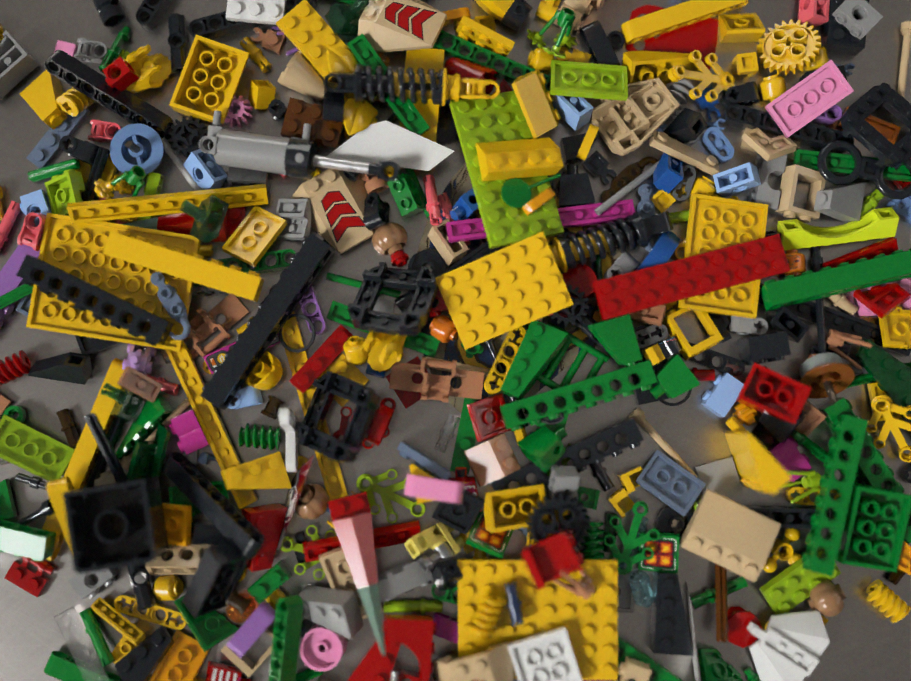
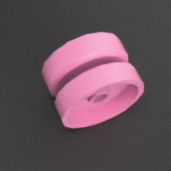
[300,624,348,672]

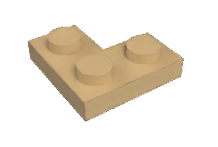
[741,128,798,161]

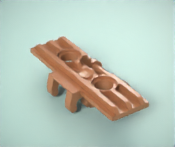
[162,294,249,362]
[389,356,484,403]

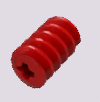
[0,350,31,386]

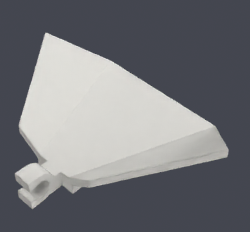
[746,610,829,681]

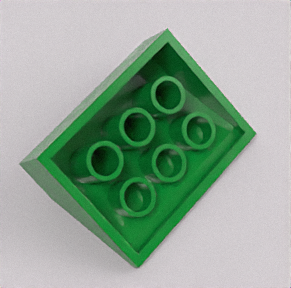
[836,482,911,572]

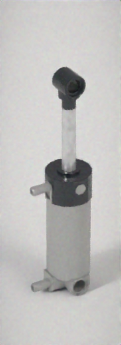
[199,110,402,182]

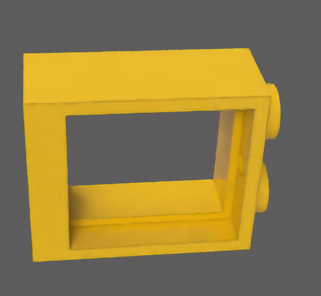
[663,308,723,361]

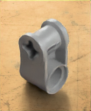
[74,38,109,64]
[603,250,640,279]
[728,316,768,336]

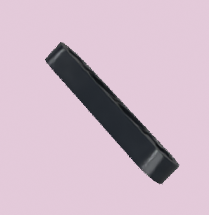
[673,342,745,376]

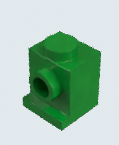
[577,486,600,510]

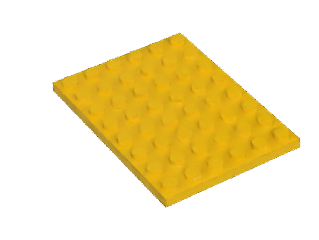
[26,213,201,352]
[458,559,618,680]

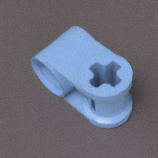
[227,386,264,409]

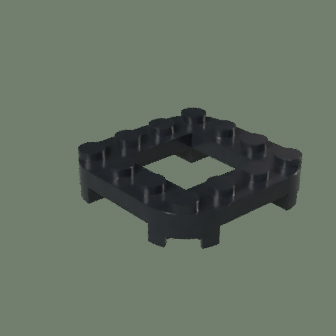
[839,83,911,170]
[348,262,438,336]
[295,371,380,463]

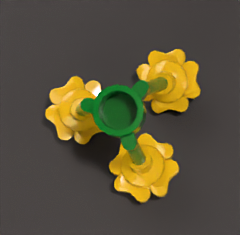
[94,165,146,223]

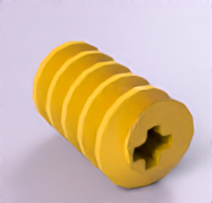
[56,87,96,116]
[866,579,911,623]
[469,594,506,641]

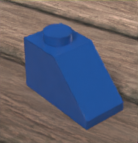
[653,153,684,194]

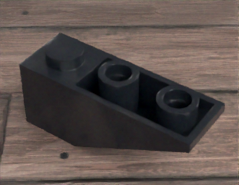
[28,352,92,385]

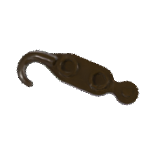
[600,156,658,202]

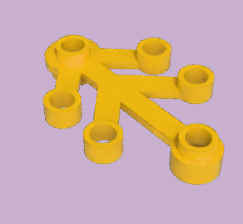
[668,50,735,103]
[866,394,911,462]

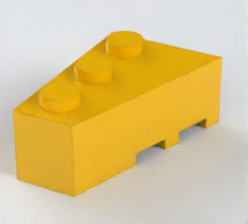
[220,451,292,490]

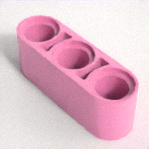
[404,474,465,504]

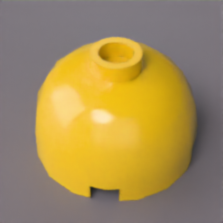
[245,351,283,390]

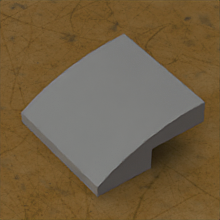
[275,199,311,240]

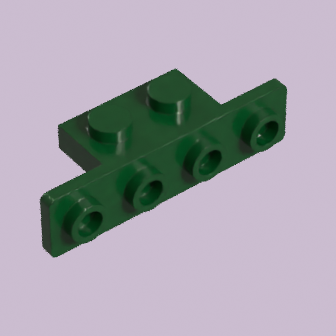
[127,424,171,480]

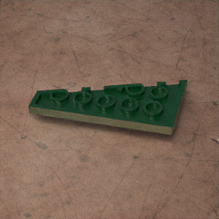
[855,339,911,423]

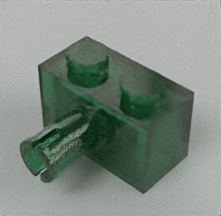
[325,0,369,36]
[180,195,229,243]
[101,383,146,423]

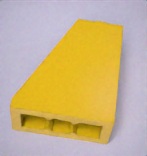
[20,70,68,130]

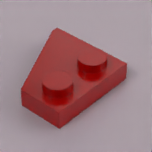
[853,283,911,319]

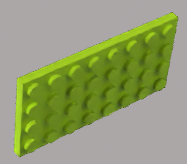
[449,91,564,249]

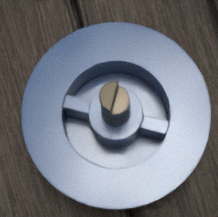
[110,123,164,175]

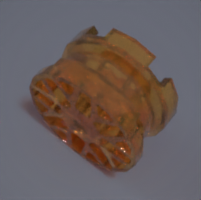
[226,593,256,623]

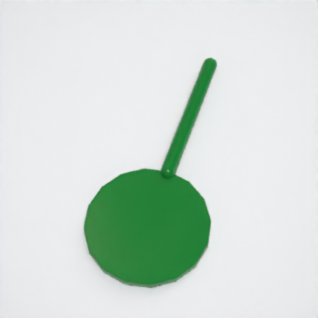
[501,173,561,208]

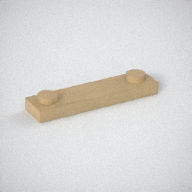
[649,131,719,176]

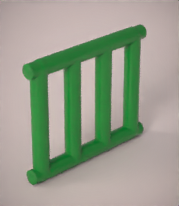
[537,322,610,402]

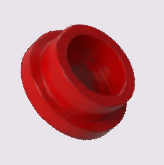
[390,250,409,267]

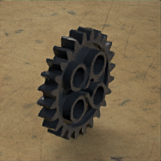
[526,492,591,549]

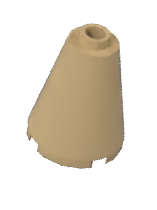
[277,51,324,102]

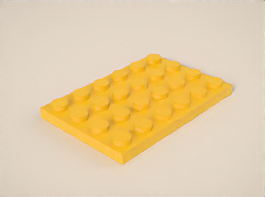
[678,193,768,319]
[436,231,573,350]

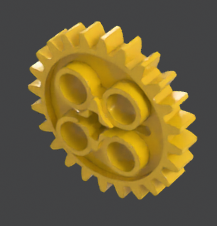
[757,19,821,75]

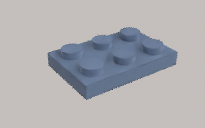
[397,441,451,480]
[635,450,706,516]

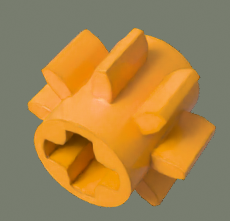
[733,403,758,426]

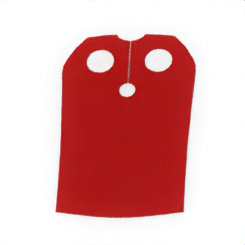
[625,5,718,70]

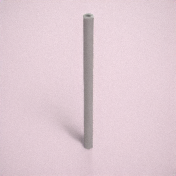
[594,136,700,216]

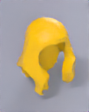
[119,44,172,94]
[360,313,408,372]

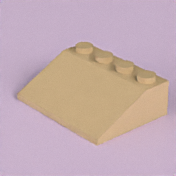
[681,489,781,582]

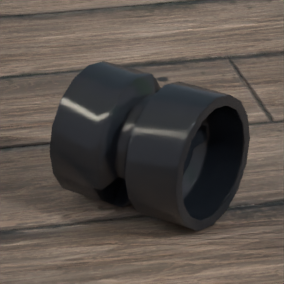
[93,0,127,28]

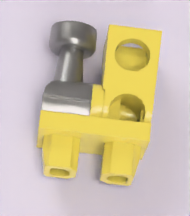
[404,522,465,573]

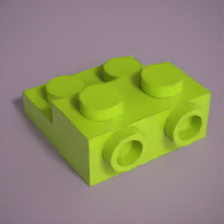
[45,169,85,216]

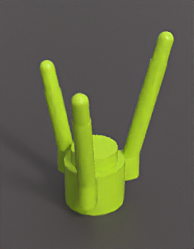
[782,470,821,504]

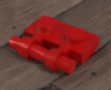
[4,557,55,597]

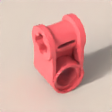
[88,119,123,143]
[17,212,46,251]

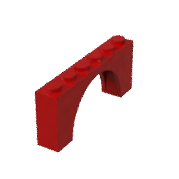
[383,614,436,681]

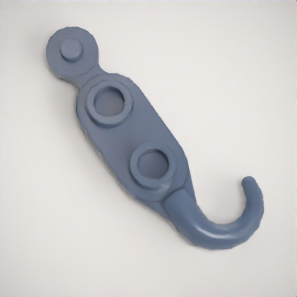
[637,184,655,252]
[150,272,191,340]

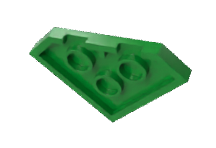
[696,649,743,681]

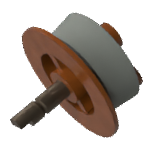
[799,353,855,405]

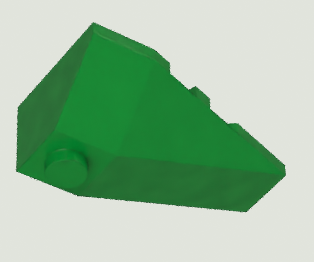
[116,394,175,461]

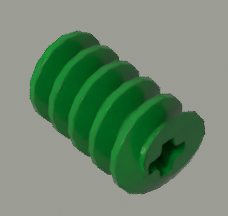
[238,423,281,451]
[579,521,605,559]

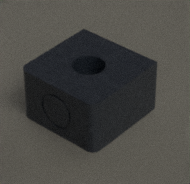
[63,476,168,574]

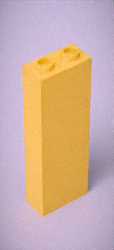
[399,48,445,143]

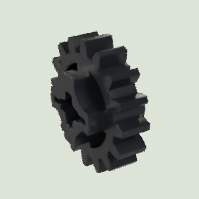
[168,116,208,158]
[551,284,589,327]

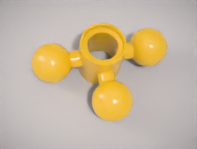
[763,528,802,573]

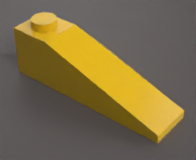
[621,51,702,86]

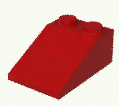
[736,362,811,424]

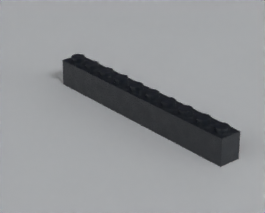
[200,233,335,410]

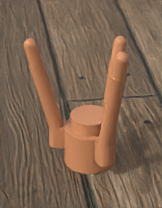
[826,329,872,370]
[553,570,595,600]

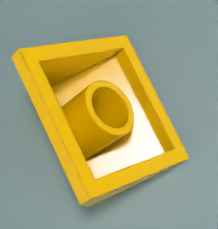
[718,13,766,44]

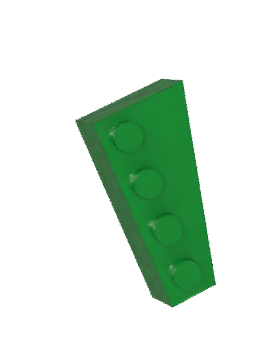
[500,320,570,400]

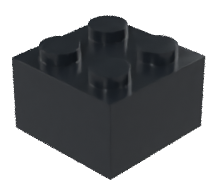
[737,331,791,365]

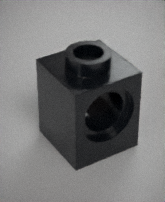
[432,559,463,592]

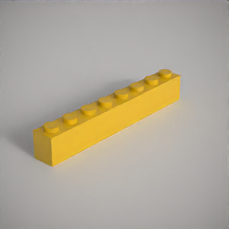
[103,230,265,302]

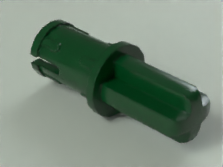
[603,513,618,553]

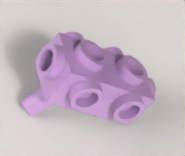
[122,344,157,375]

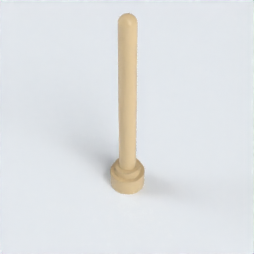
[897,21,911,97]
[120,399,190,471]
[628,407,698,478]

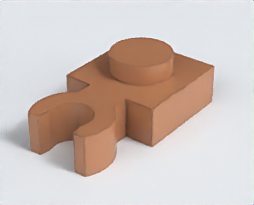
[250,27,286,55]

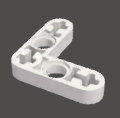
[279,407,298,472]

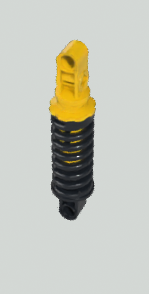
[324,64,500,106]
[549,211,673,273]

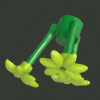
[527,7,578,59]

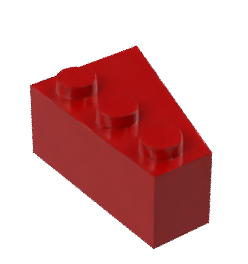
[242,503,288,572]
[348,639,401,681]

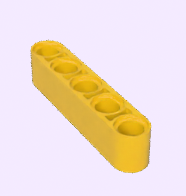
[46,476,74,551]

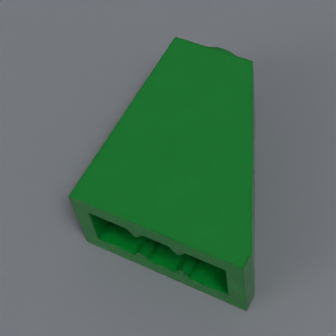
[588,314,642,367]

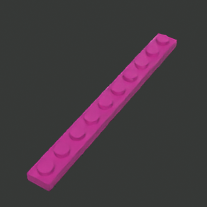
[446,199,635,243]

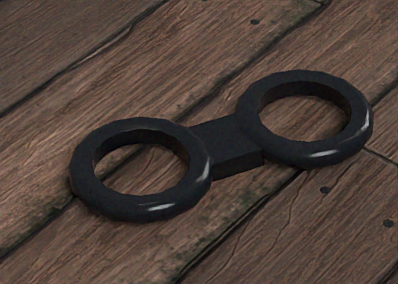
[817,140,911,200]

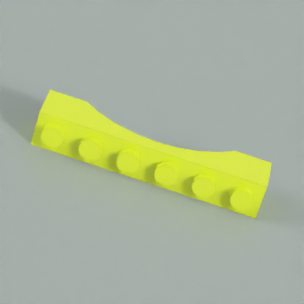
[777,207,899,251]

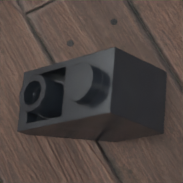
[663,108,708,144]

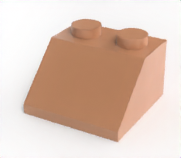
[463,433,521,487]

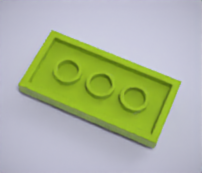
[550,60,628,101]
[0,415,75,481]
[759,547,841,615]

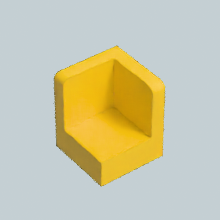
[732,52,759,77]
[248,80,276,109]
[617,465,643,494]
[606,487,634,518]

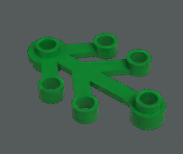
[604,500,660,575]

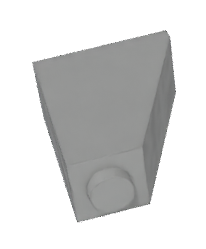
[814,183,866,222]

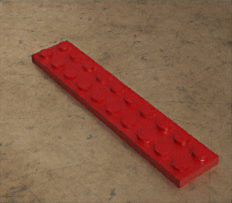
[592,234,790,321]

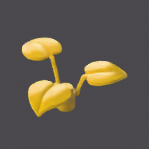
[327,47,395,136]

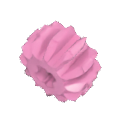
[225,95,253,128]

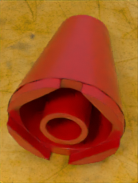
[444,57,497,94]

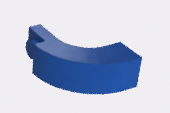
[635,231,680,271]

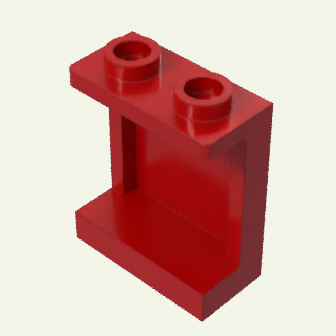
[521,530,585,590]

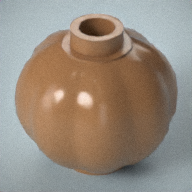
[372,222,407,256]
[295,484,330,520]
[807,580,846,617]

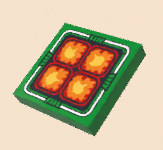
[466,511,514,559]
[638,531,680,574]

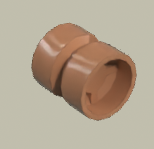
[360,173,389,195]

